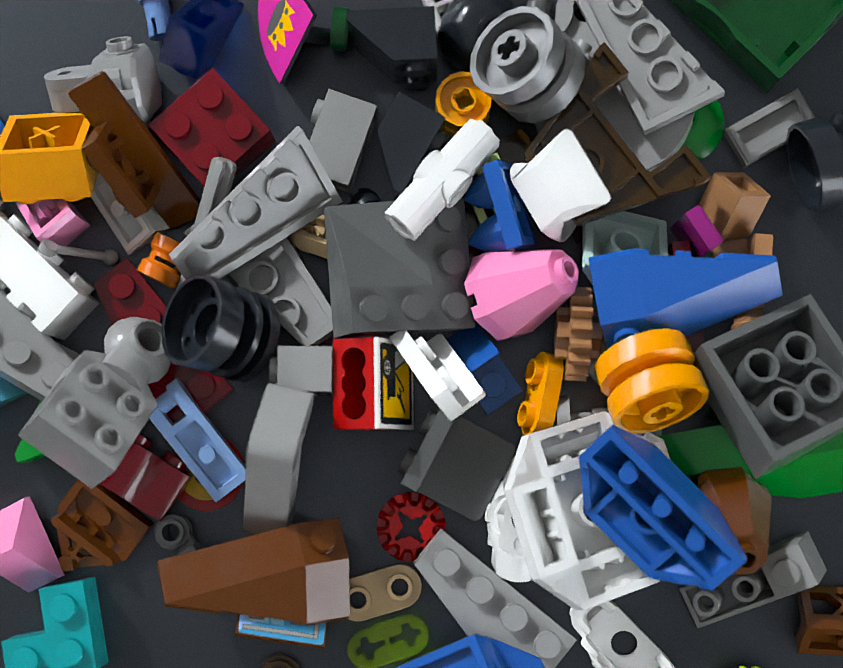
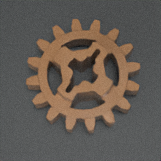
[553,287,602,382]

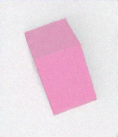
[16,199,91,246]
[0,496,65,593]

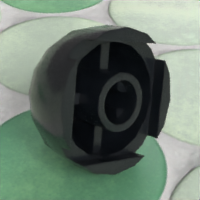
[438,0,517,72]

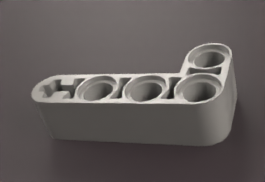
[243,383,314,534]

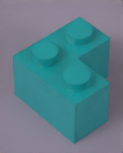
[1,577,109,668]

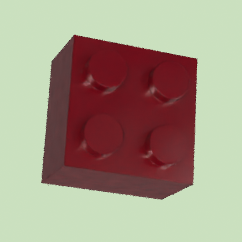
[148,67,276,187]

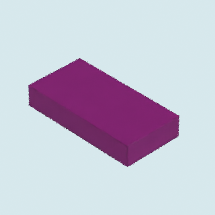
[670,205,723,257]

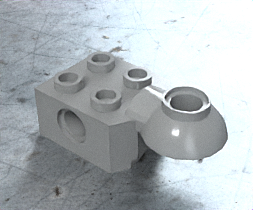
[18,317,171,489]

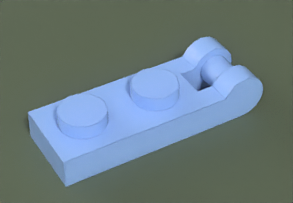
[149,378,246,502]

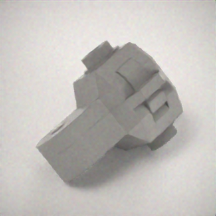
[44,36,162,128]

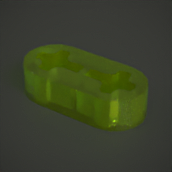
[347,614,428,668]

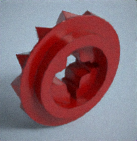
[376,492,446,562]

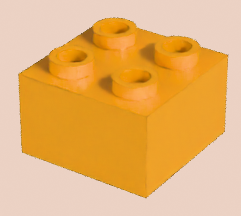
[0,111,99,204]

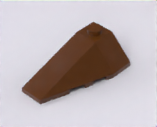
[157,517,350,626]

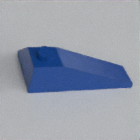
[588,248,783,350]

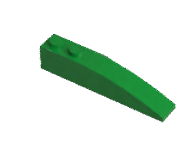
[658,424,843,498]

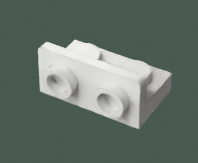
[389,330,485,422]

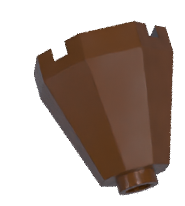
[696,467,771,575]

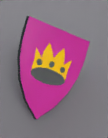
[258,0,330,84]

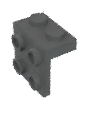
[398,409,515,521]

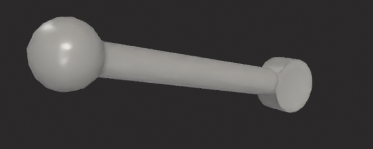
[38,239,119,265]

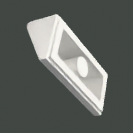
[91,173,170,255]

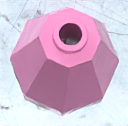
[464,250,579,341]

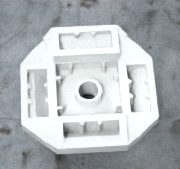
[504,411,670,610]

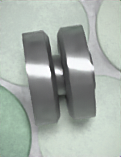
[470,6,585,123]

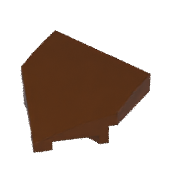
[51,479,154,572]

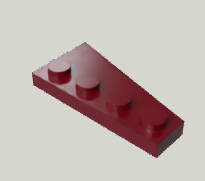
[93,257,235,444]

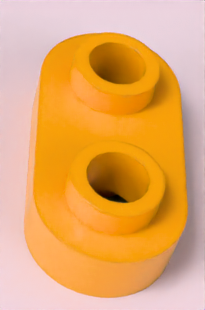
[517,352,564,436]

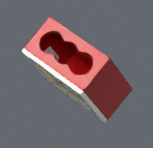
[333,337,414,431]

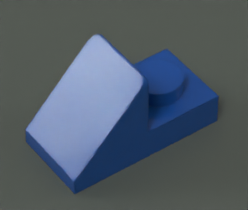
[446,323,523,415]

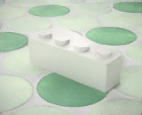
[0,200,99,340]

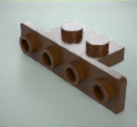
[68,71,201,229]

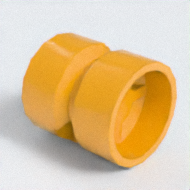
[435,71,492,138]

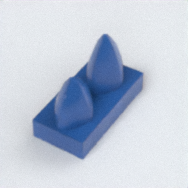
[464,159,537,252]

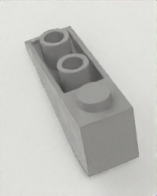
[679,531,827,628]

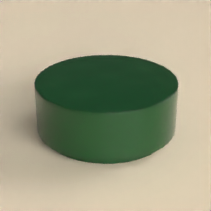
[330,7,350,51]

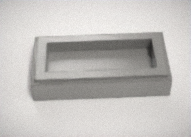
[723,89,816,168]

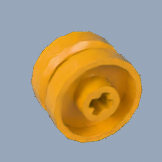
[594,329,709,434]

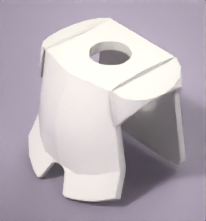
[510,129,611,242]

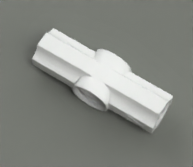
[385,118,500,241]

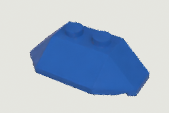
[579,424,747,590]

